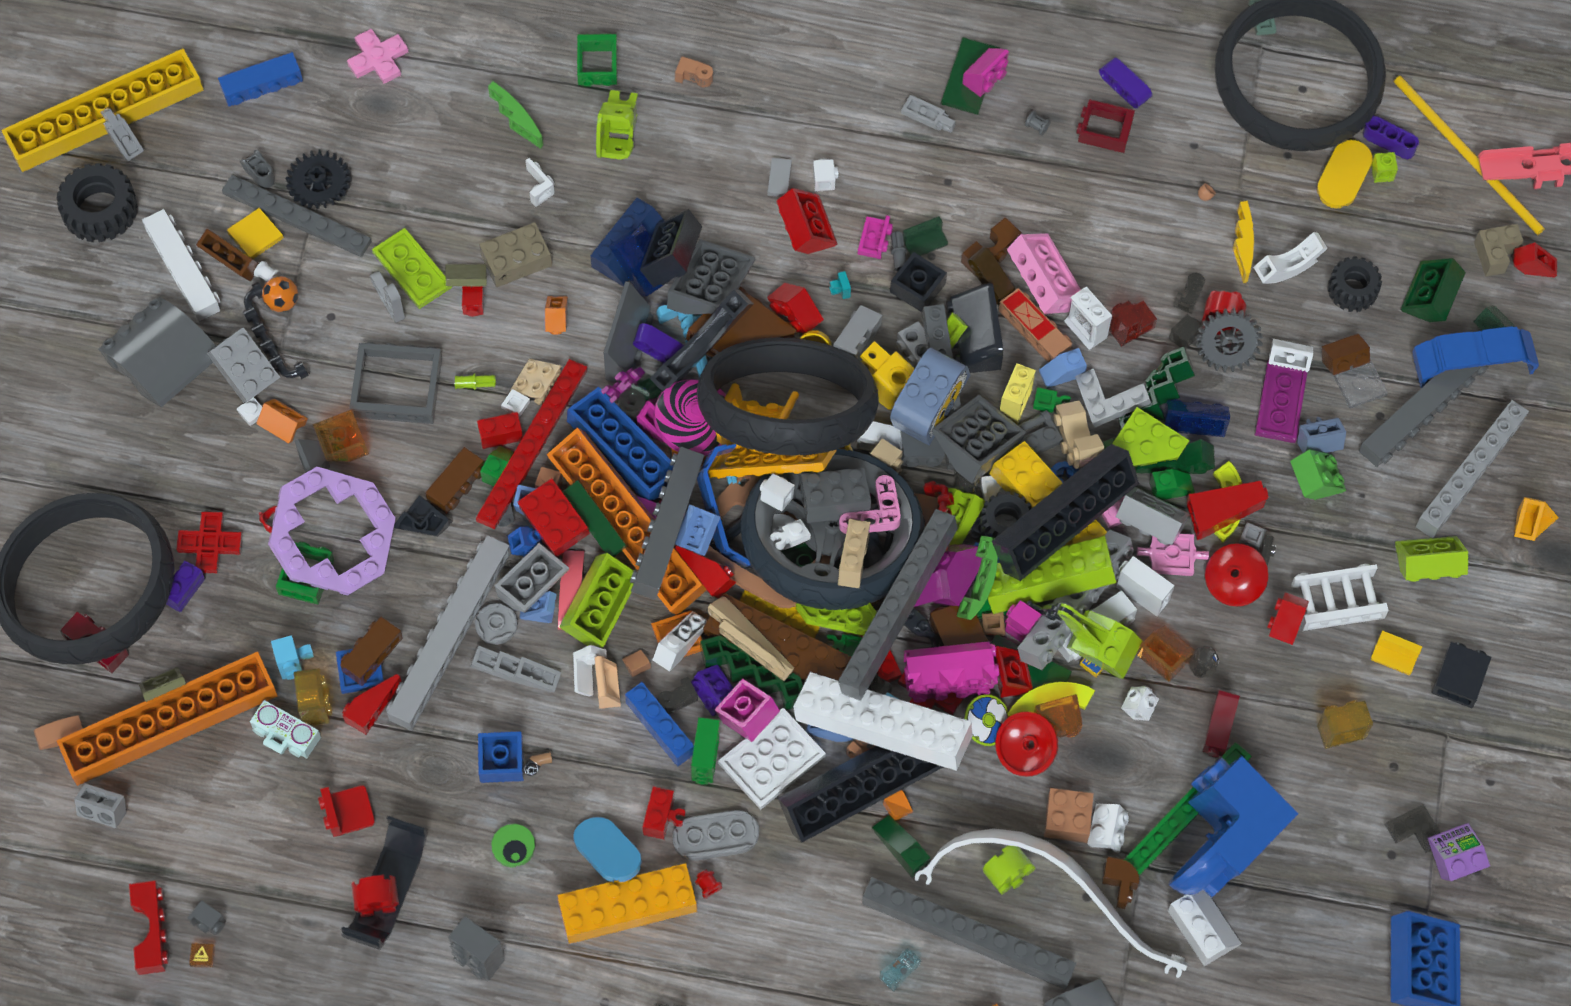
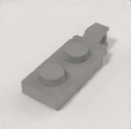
[901,95,956,133]
[101,108,144,162]

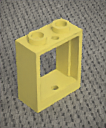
[1000,363,1036,425]

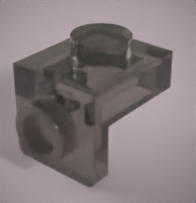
[1260,535,1276,566]

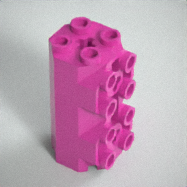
[903,642,999,703]

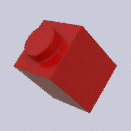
[462,286,484,317]

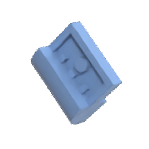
[675,504,720,556]

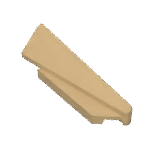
[708,597,794,681]

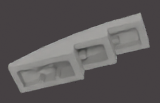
[470,646,561,693]

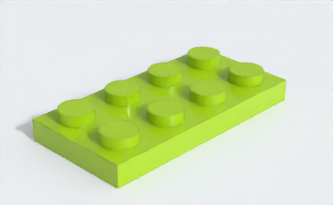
[372,228,452,309]

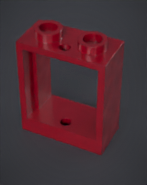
[1076,99,1135,153]

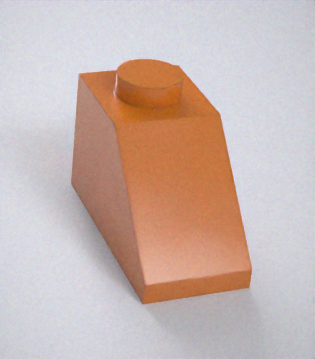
[545,296,568,335]

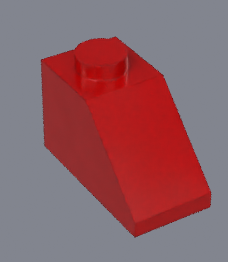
[1513,242,1557,278]

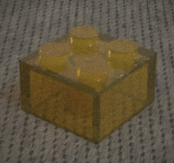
[294,668,332,726]
[1317,700,1373,749]

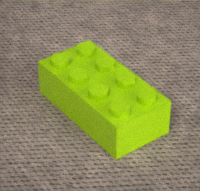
[559,553,633,648]

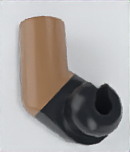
[524,752,552,776]

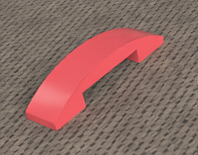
[558,550,585,630]

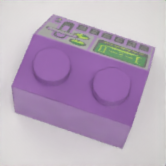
[1428,823,1490,881]

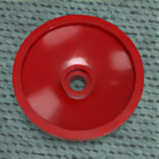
[1205,544,1269,607]
[995,712,1058,777]

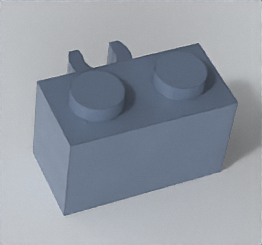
[1297,417,1346,453]

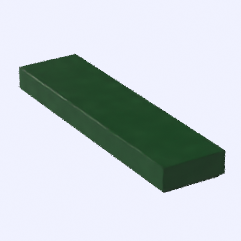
[562,480,627,557]

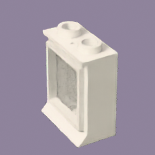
[1064,286,1112,350]

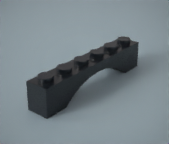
[650,290,754,391]

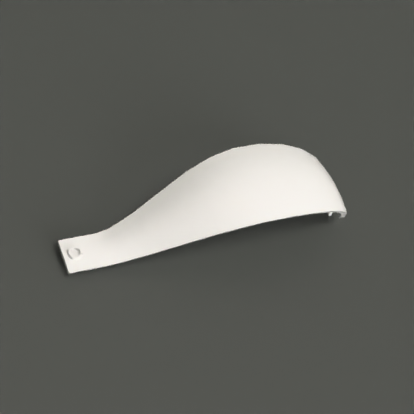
[915,829,1187,978]

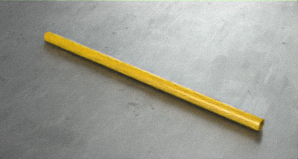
[1394,76,1545,235]

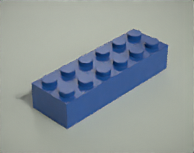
[567,387,673,502]

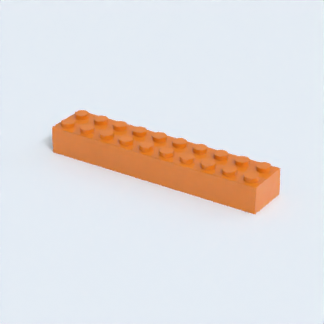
[547,428,707,615]
[56,652,278,786]

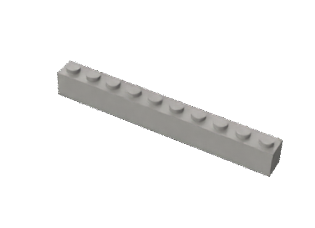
[386,535,511,731]

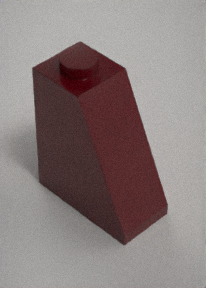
[1202,690,1240,758]

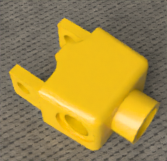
[860,341,915,410]

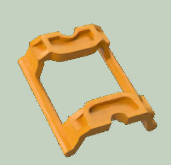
[716,383,799,451]

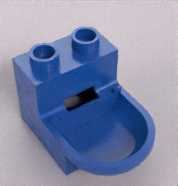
[1168,756,1298,898]

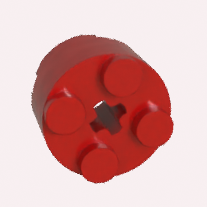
[1202,291,1246,336]
[351,875,399,917]

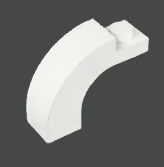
[1254,232,1328,284]

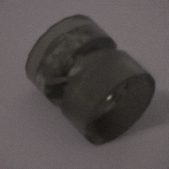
[618,389,645,425]

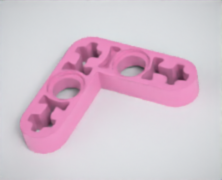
[839,475,901,534]

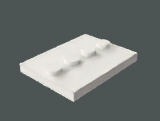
[718,708,826,810]

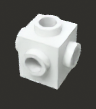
[1121,686,1159,721]

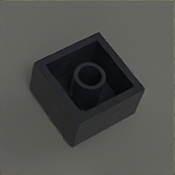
[890,252,947,312]

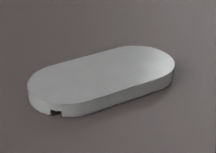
[673,810,759,860]

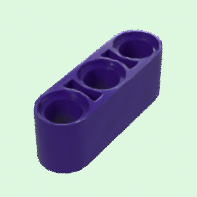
[1099,58,1152,109]
[1362,116,1419,159]
[633,323,684,364]

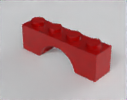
[129,880,169,975]

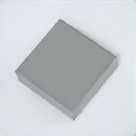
[1239,522,1266,550]

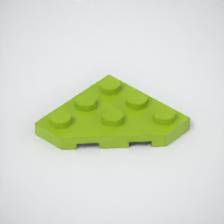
[1112,407,1190,466]
[796,603,877,636]

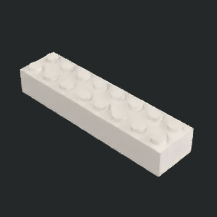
[794,672,973,771]

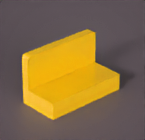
[1371,631,1423,675]

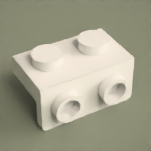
[1087,804,1128,853]

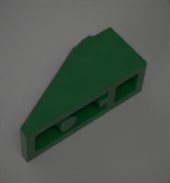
[872,815,930,878]

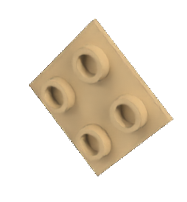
[510,359,561,405]

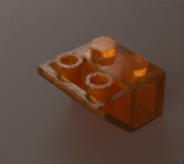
[1137,625,1197,682]

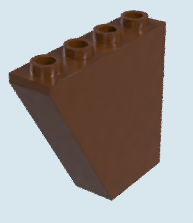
[686,286,797,359]

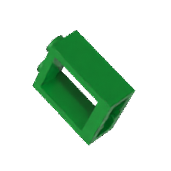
[577,34,617,86]
[276,542,334,605]
[691,717,720,785]

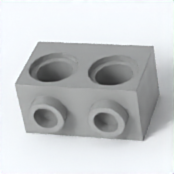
[896,321,927,368]
[74,784,126,828]

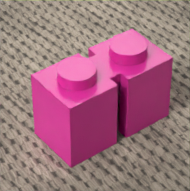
[1005,600,1041,643]

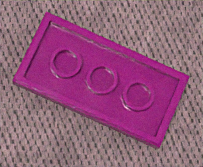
[1255,361,1308,443]

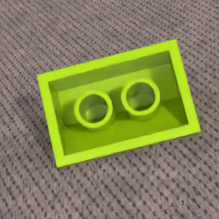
[1395,536,1468,582]

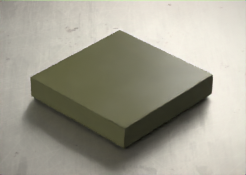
[445,264,487,286]
[139,667,186,702]

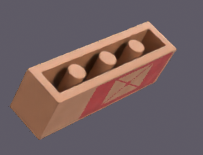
[999,288,1072,363]

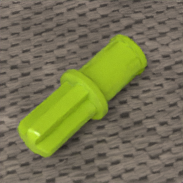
[455,374,496,390]

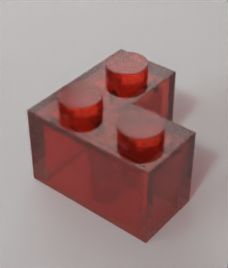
[1109,300,1157,347]

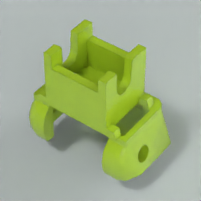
[596,90,638,160]

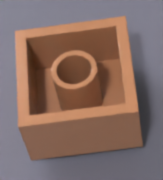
[1044,788,1094,843]

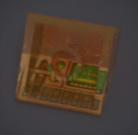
[313,409,369,462]

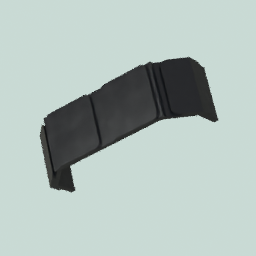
[341,816,427,950]

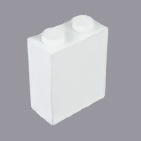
[1116,556,1175,616]

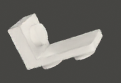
[526,158,555,207]
[573,645,607,697]

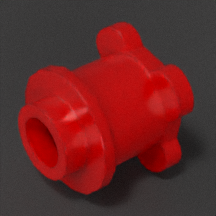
[695,870,723,899]

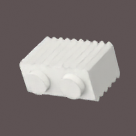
[1269,339,1313,372]

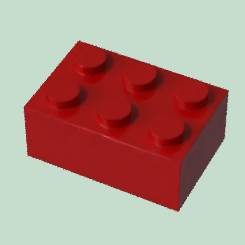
[517,478,590,557]

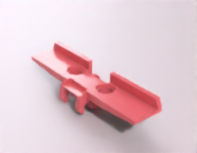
[1478,143,1571,189]

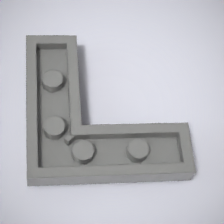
[1075,368,1151,427]

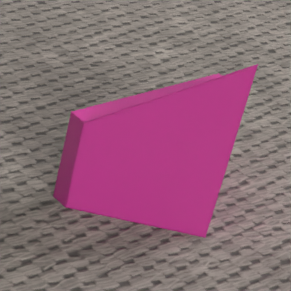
[637,398,665,443]

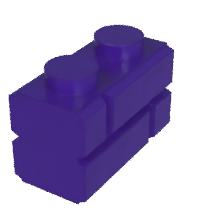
[166,561,205,612]

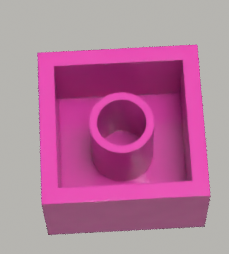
[714,679,780,742]

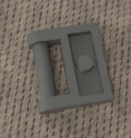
[1018,410,1063,455]

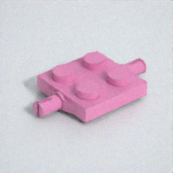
[1137,534,1209,576]

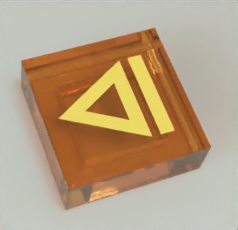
[189,943,215,968]

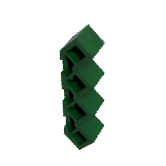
[1119,347,1195,429]
[1102,438,1215,474]
[700,636,803,710]

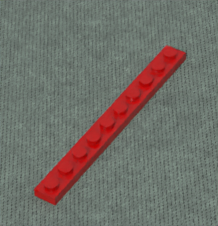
[476,359,588,529]

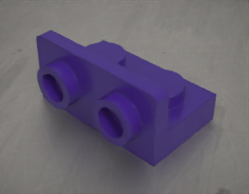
[690,665,734,716]

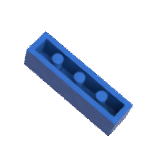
[218,52,303,107]
[625,682,694,767]

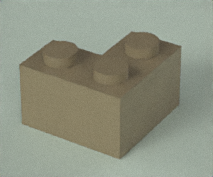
[1474,224,1523,277]

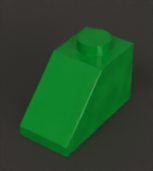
[480,446,514,487]
[1150,469,1195,500]

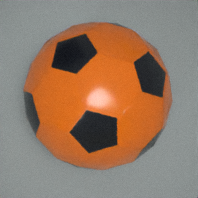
[262,276,299,312]

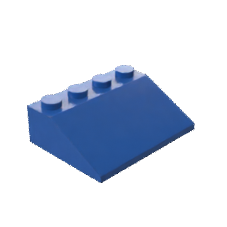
[1391,911,1461,1006]

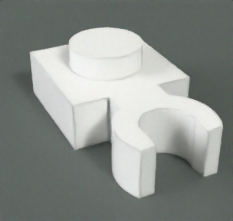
[770,519,811,550]

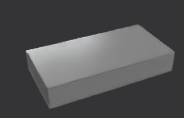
[767,158,792,197]

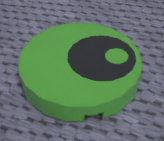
[491,824,535,868]

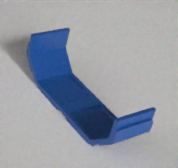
[1413,326,1539,388]
[697,444,752,569]

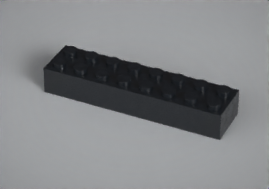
[992,444,1139,581]
[778,746,943,843]

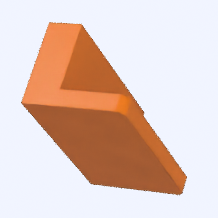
[257,398,308,443]

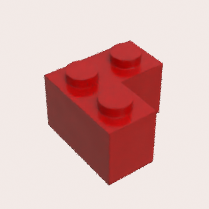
[767,283,824,334]

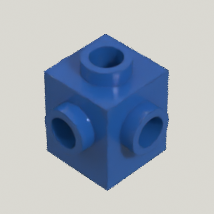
[507,526,543,557]

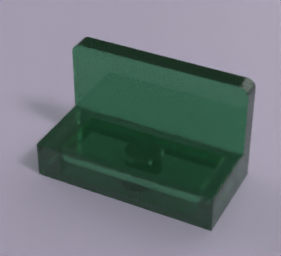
[903,216,948,256]
[1473,306,1516,331]

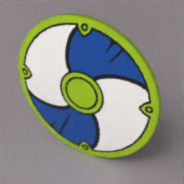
[964,695,1010,746]

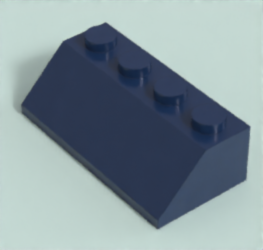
[590,198,664,287]

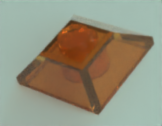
[1034,694,1083,738]

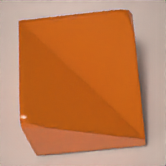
[883,790,913,821]

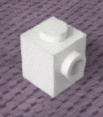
[813,159,838,191]
[760,474,795,511]

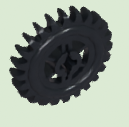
[285,149,352,209]

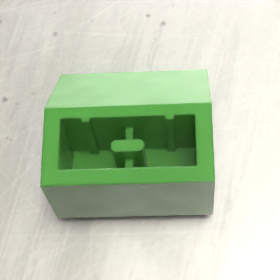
[1290,449,1346,500]

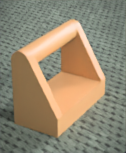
[594,656,621,709]

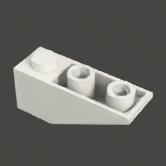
[653,611,707,672]

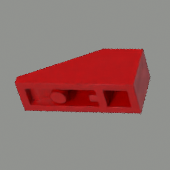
[675,545,736,599]
[342,674,402,735]

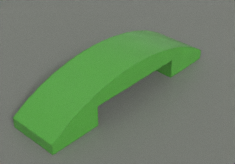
[957,536,998,620]

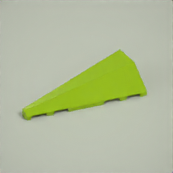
[947,488,986,546]

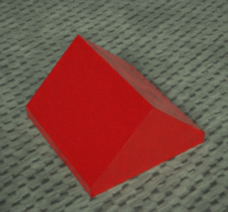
[994,646,1033,698]

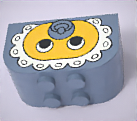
[890,348,970,446]

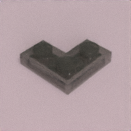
[1385,804,1441,853]

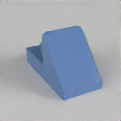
[519,591,557,623]

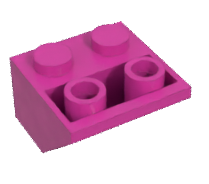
[963,48,1009,97]

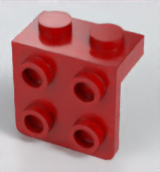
[318,785,375,837]

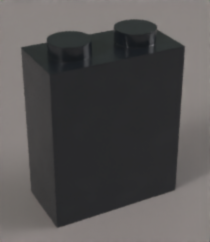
[1432,642,1491,708]

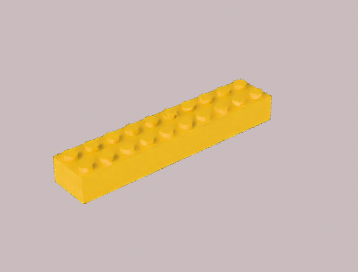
[1,49,203,172]

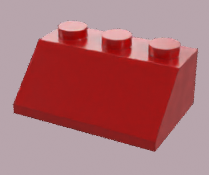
[776,188,838,254]

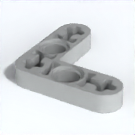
[369,271,405,323]

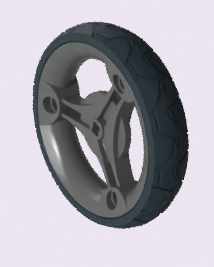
[741,449,925,610]

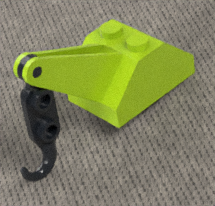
[1027,601,1143,679]

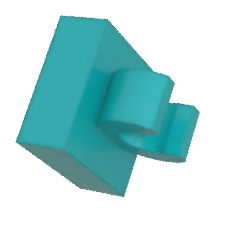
[829,271,851,299]

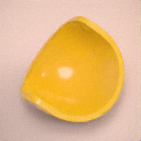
[800,330,832,346]

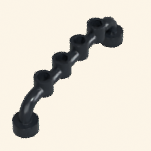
[243,281,309,379]

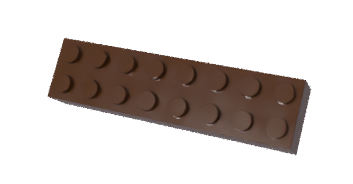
[703,593,852,686]

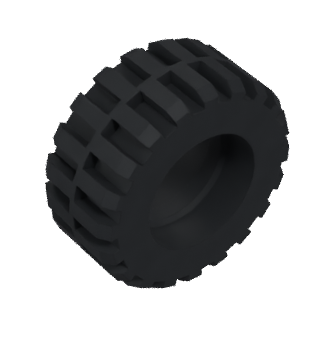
[56,163,138,242]

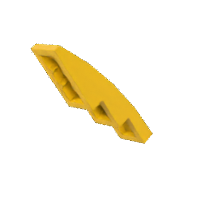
[1233,201,1254,283]

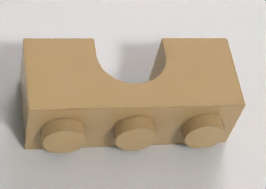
[838,519,870,588]

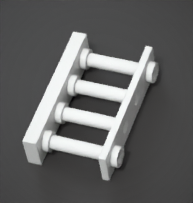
[1291,564,1389,631]

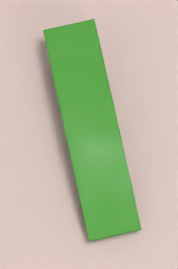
[488,81,543,149]

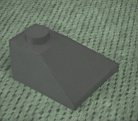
[295,439,331,492]

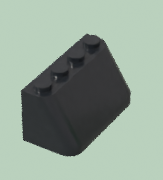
[947,283,1003,373]

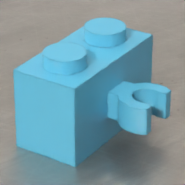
[271,635,314,680]

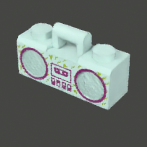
[250,700,321,759]

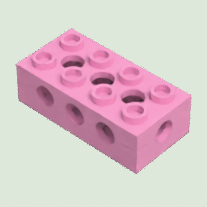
[1007,234,1081,314]

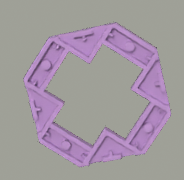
[268,467,396,596]

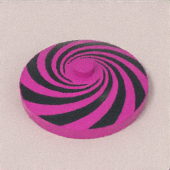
[654,380,733,456]

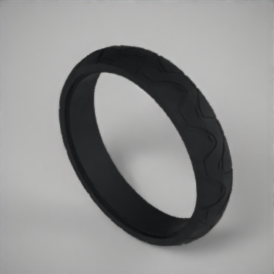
[1215,0,1386,151]
[697,338,879,455]
[0,493,174,665]

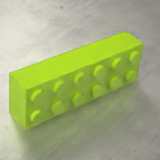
[988,536,1117,614]

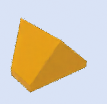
[1514,497,1559,541]

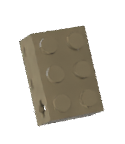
[479,222,552,288]

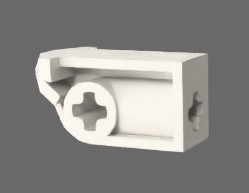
[856,421,903,456]

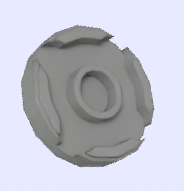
[475,603,518,645]

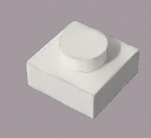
[501,389,530,418]
[237,397,262,426]

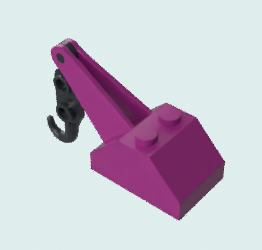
[904,544,982,648]

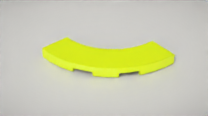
[1213,461,1242,543]
[1008,682,1095,716]

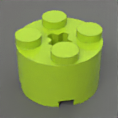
[982,845,1035,895]

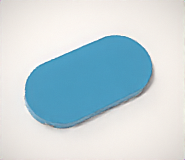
[573,817,642,882]

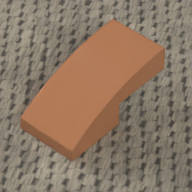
[34,715,83,750]

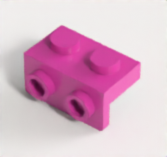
[857,215,893,259]

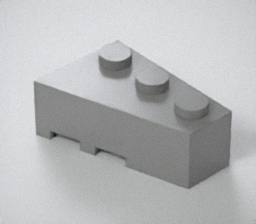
[833,305,882,361]

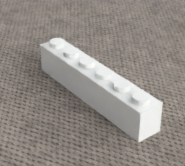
[142,209,221,322]

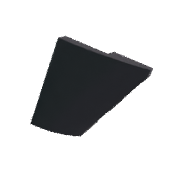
[394,495,453,537]

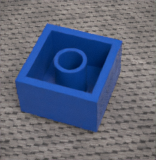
[478,732,524,783]

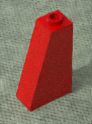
[1186,481,1268,540]

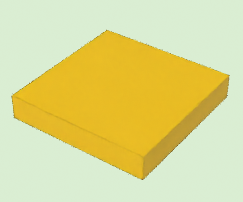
[227,208,284,259]

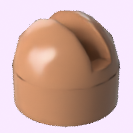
[1198,183,1216,201]

